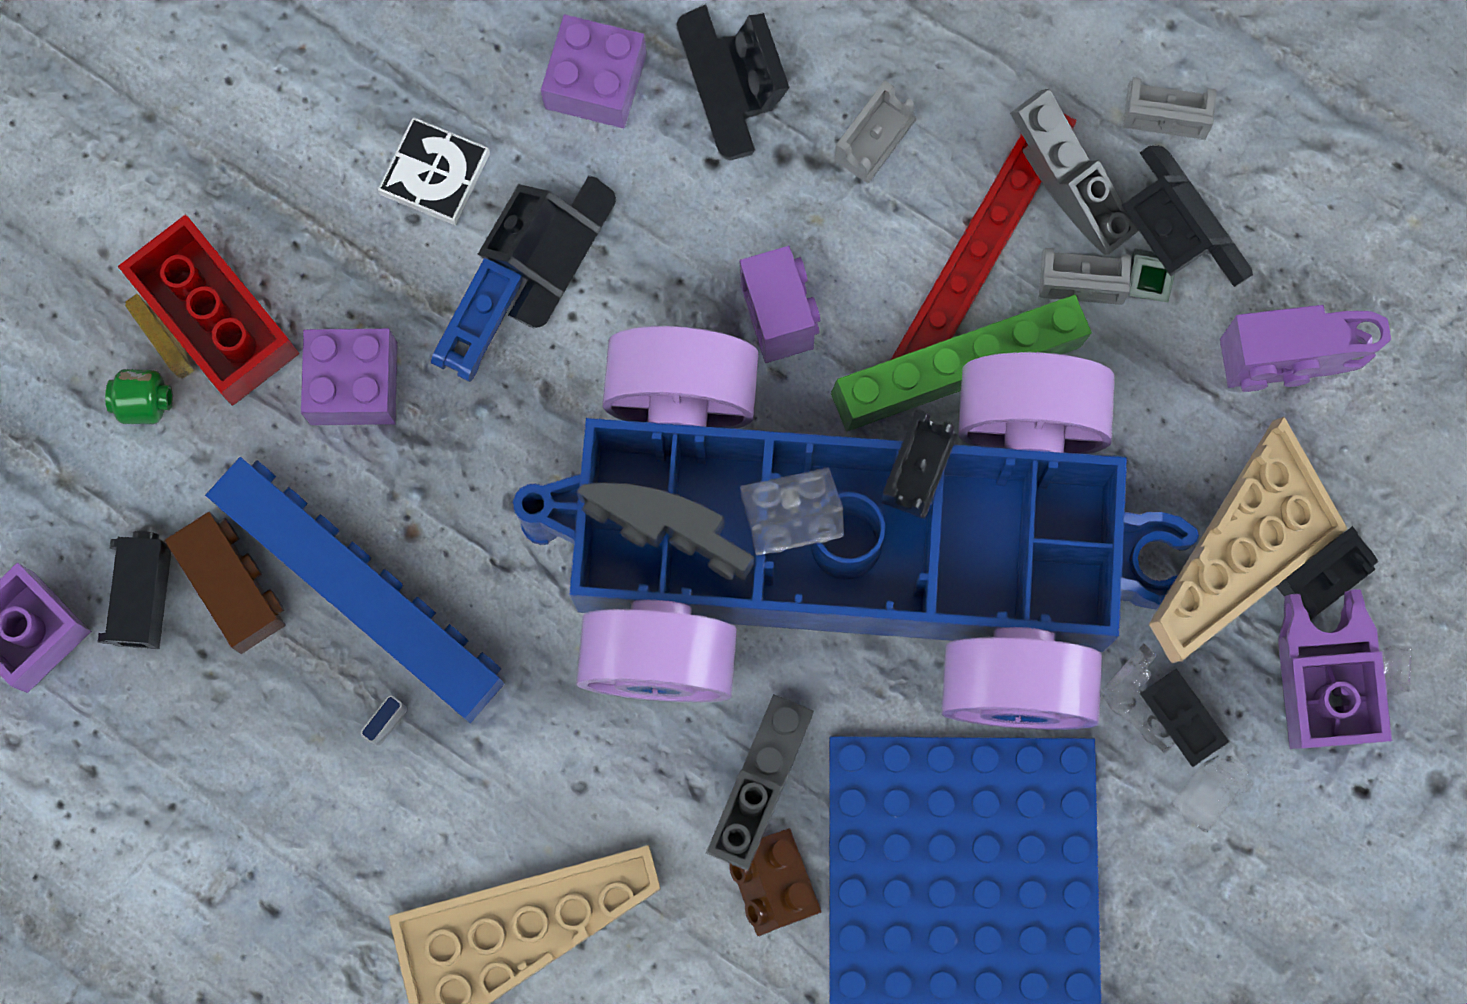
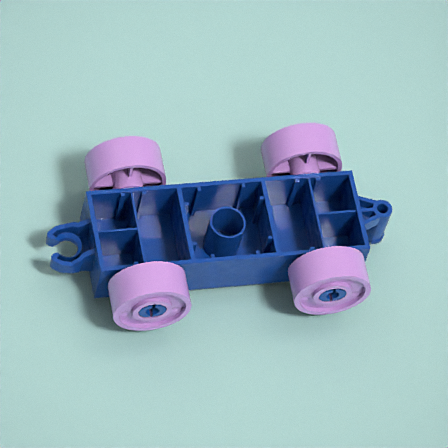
[513,326,1199,730]

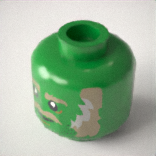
[105,369,173,425]

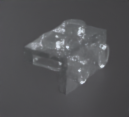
[740,468,844,555]

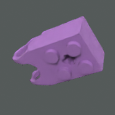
[1220,305,1392,392]
[1278,589,1392,749]

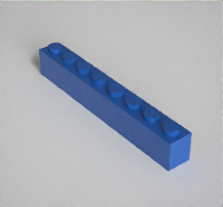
[205,457,505,724]

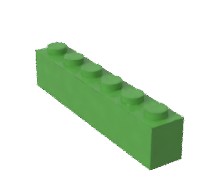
[831,294,1092,432]

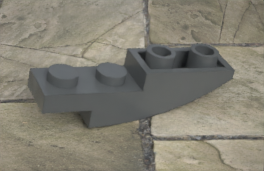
[1010,89,1138,255]
[577,483,754,580]
[706,694,814,871]

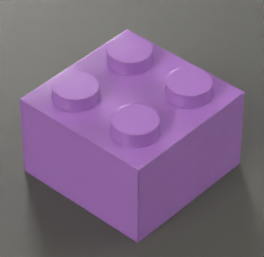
[541,14,647,129]
[739,246,821,364]
[301,328,397,425]
[0,562,92,693]

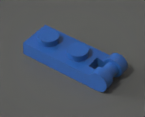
[431,258,523,382]

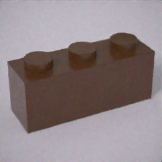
[165,512,286,654]

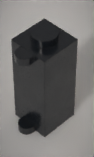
[97,531,171,649]

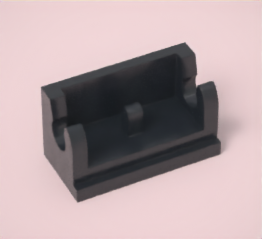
[882,409,957,519]
[1276,526,1378,621]
[1140,669,1229,767]

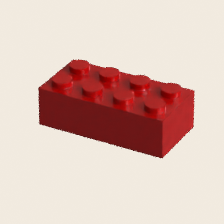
[118,214,300,406]

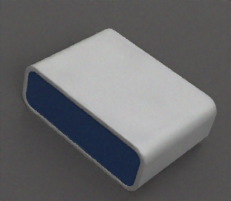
[361,696,407,746]

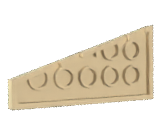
[1149,417,1348,663]
[388,845,661,1004]

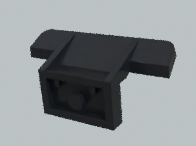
[676,4,790,160]
[1122,145,1253,287]
[477,175,616,328]

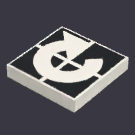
[378,117,490,226]

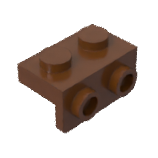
[729,828,822,936]

